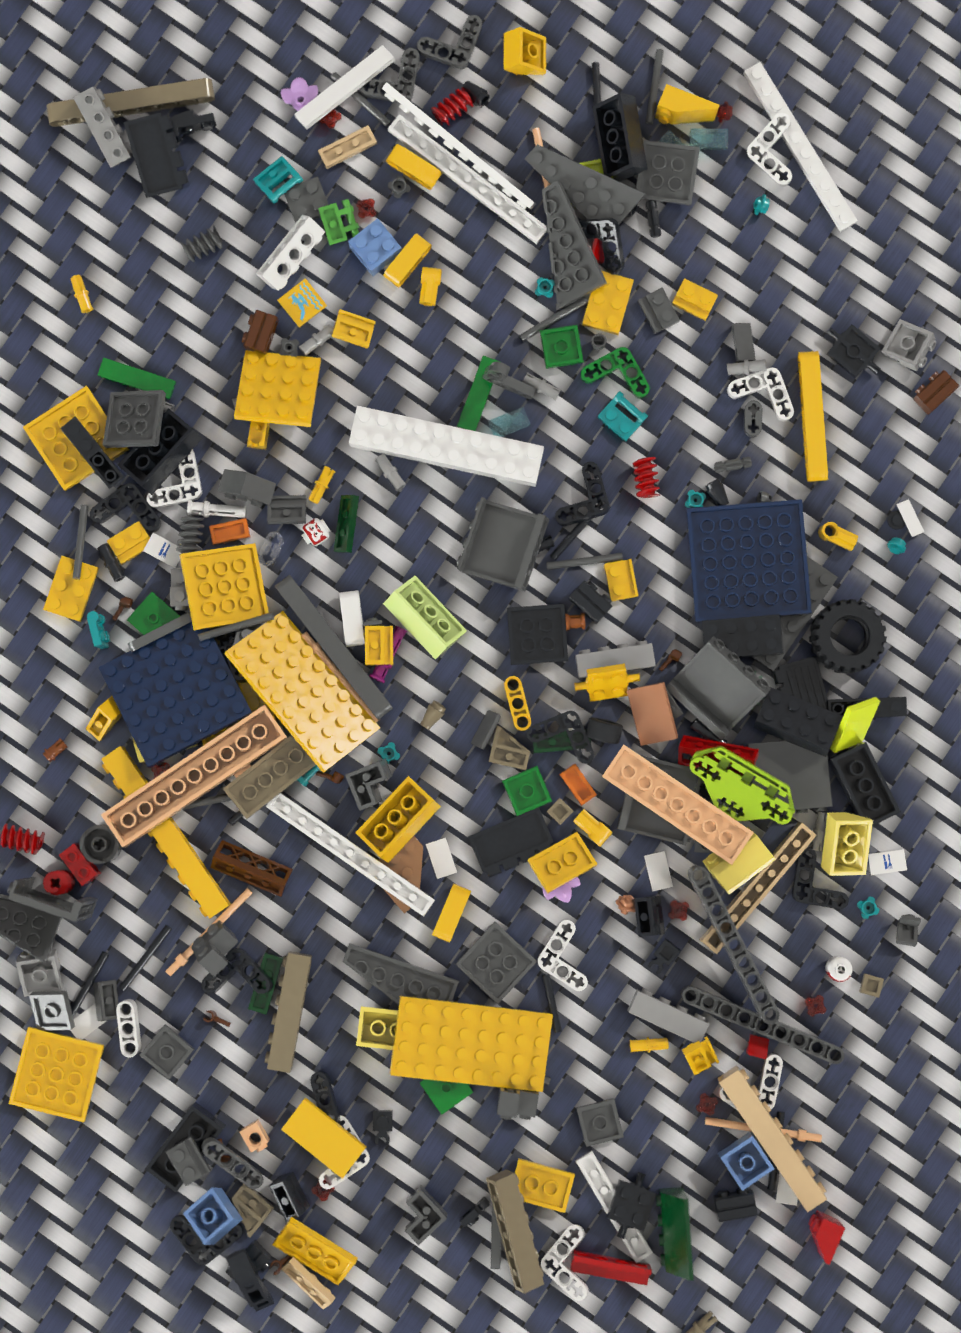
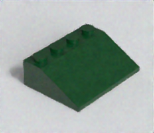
[656,1187,694,1281]

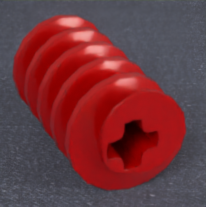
[431,87,474,126]
[633,457,660,498]
[1,823,45,855]
[43,869,75,895]

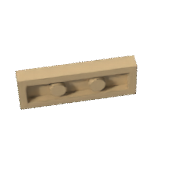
[318,125,377,169]
[281,1257,336,1310]

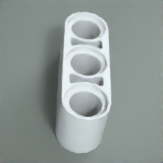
[339,590,365,647]
[116,999,141,1057]

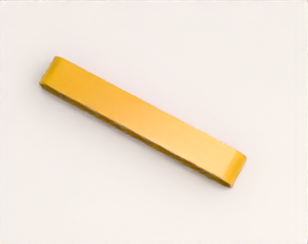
[798,351,828,482]

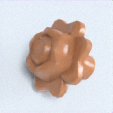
[615,895,635,915]

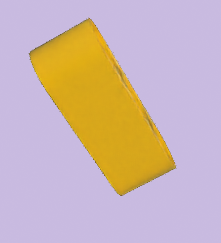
[386,144,442,190]
[383,233,432,288]
[504,676,531,731]
[432,883,471,943]

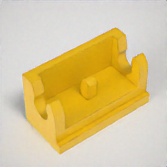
[247,421,270,450]

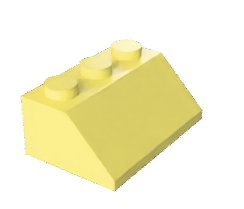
[821,812,873,876]
[702,827,776,894]
[356,1006,398,1050]

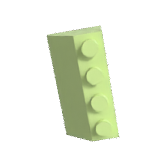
[383,576,467,660]

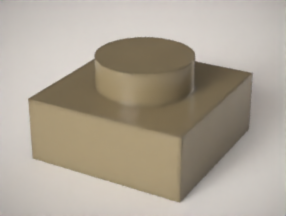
[546,798,573,825]
[859,973,884,998]

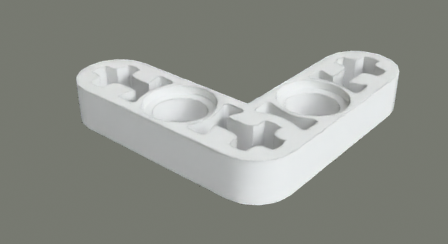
[747,113,792,186]
[727,368,794,422]
[147,450,202,508]
[537,919,588,991]
[719,1053,783,1109]
[319,1115,370,1189]
[541,1224,589,1301]

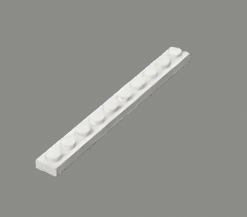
[743,62,858,232]
[382,82,536,209]
[388,114,547,244]
[266,793,435,916]

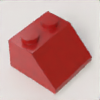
[809,1210,845,1265]

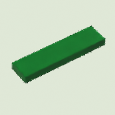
[457,356,500,431]
[98,358,176,400]

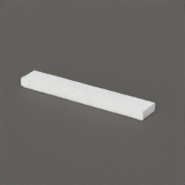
[295,45,395,129]
[575,1150,653,1263]

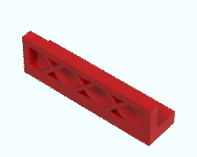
[678,735,759,779]
[570,1250,652,1285]

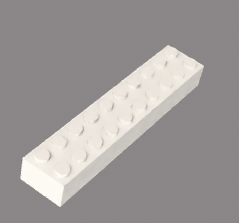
[349,406,544,487]

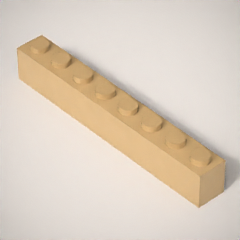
[699,822,817,954]
[717,1065,827,1212]

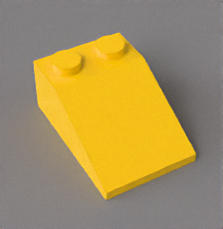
[655,84,720,125]

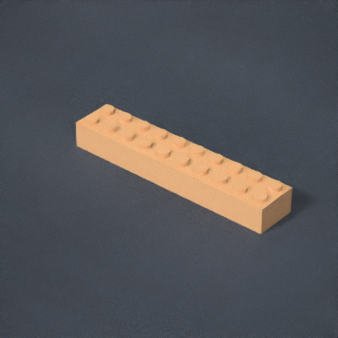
[101,705,287,847]

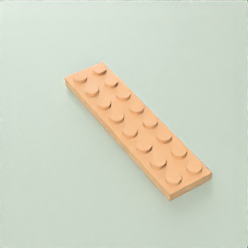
[602,745,754,865]

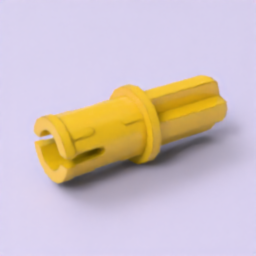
[70,275,93,313]
[309,466,335,504]
[630,1037,669,1053]

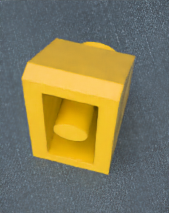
[86,696,122,741]

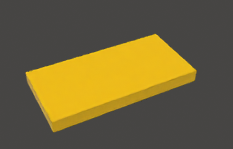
[281,1098,367,1179]
[272,1217,358,1285]

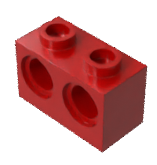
[59,843,101,886]

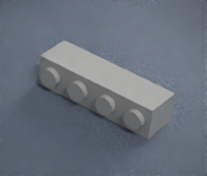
[575,640,656,679]
[627,988,709,1043]

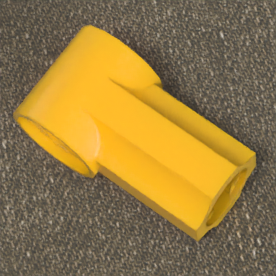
[419,267,442,306]
[818,522,858,551]
[573,809,613,847]

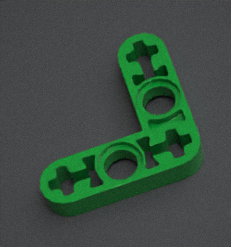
[581,347,650,399]

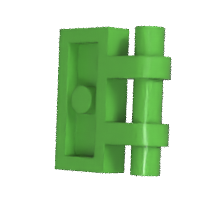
[318,199,359,245]

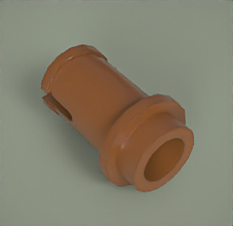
[42,738,68,762]

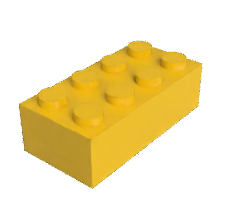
[355,776,441,863]

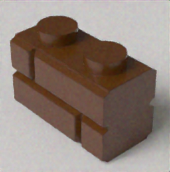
[242,310,279,354]
[913,370,959,415]

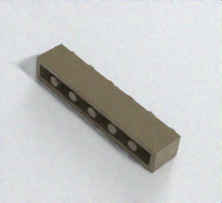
[265,951,313,1073]
[486,1170,544,1294]

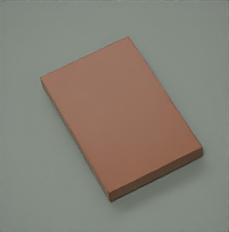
[627,682,678,746]

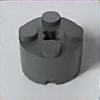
[80,824,122,864]

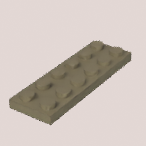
[223,735,316,819]

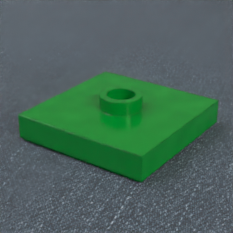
[540,325,584,369]
[127,592,180,635]
[502,766,552,816]
[419,1079,473,1115]

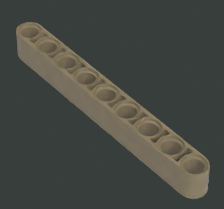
[46,78,215,127]

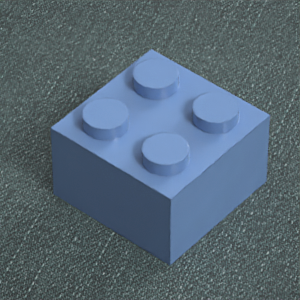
[348,218,402,276]
[718,1132,774,1191]
[183,1187,243,1245]

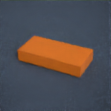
[209,518,251,545]
[559,764,597,806]

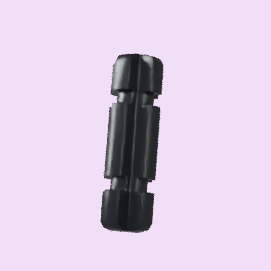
[645,200,661,238]

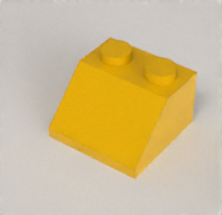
[504,27,546,75]

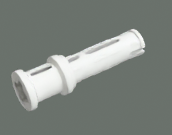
[187,500,246,518]

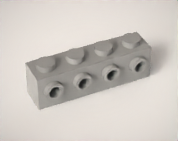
[73,87,133,168]

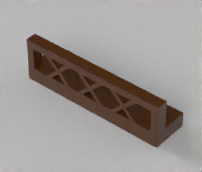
[210,840,293,897]

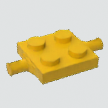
[574,663,640,702]

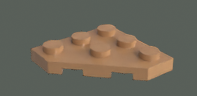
[378,836,423,914]

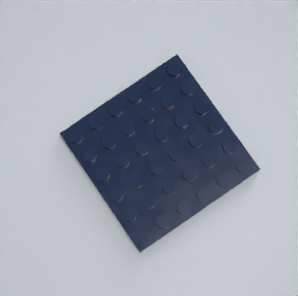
[687,499,812,623]
[98,622,252,768]

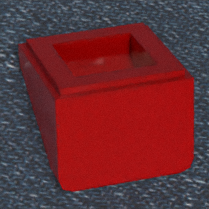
[592,238,604,264]
[746,1034,769,1059]

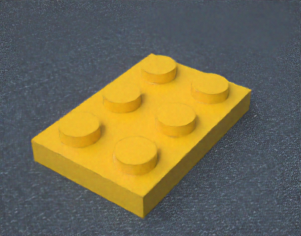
[582,271,634,335]
[43,556,99,622]
[528,832,597,894]
[514,1158,575,1213]

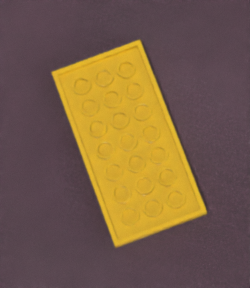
[224,611,380,773]
[389,996,553,1092]

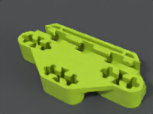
[690,746,795,825]

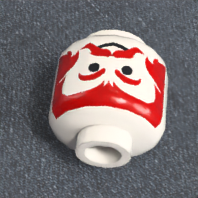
[301,518,331,546]
[825,956,852,982]

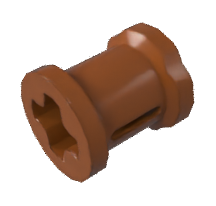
[565,613,585,631]

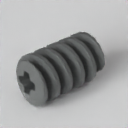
[180,226,222,263]
[176,516,204,555]

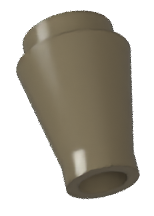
[420,700,446,730]

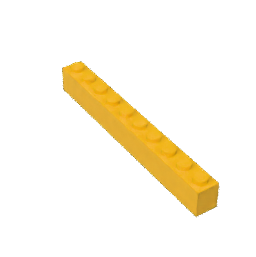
[101,746,231,919]

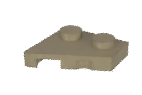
[489,726,530,770]
[231,1184,275,1238]

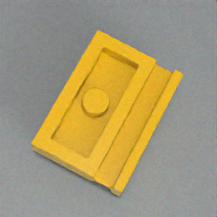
[672,279,718,321]
[331,309,376,348]
[107,521,150,565]
[604,559,638,602]
[365,626,393,665]
[682,1036,719,1075]

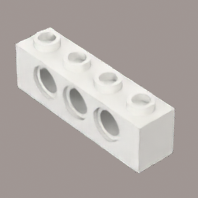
[256,215,325,291]

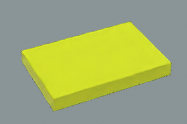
[830,697,880,753]

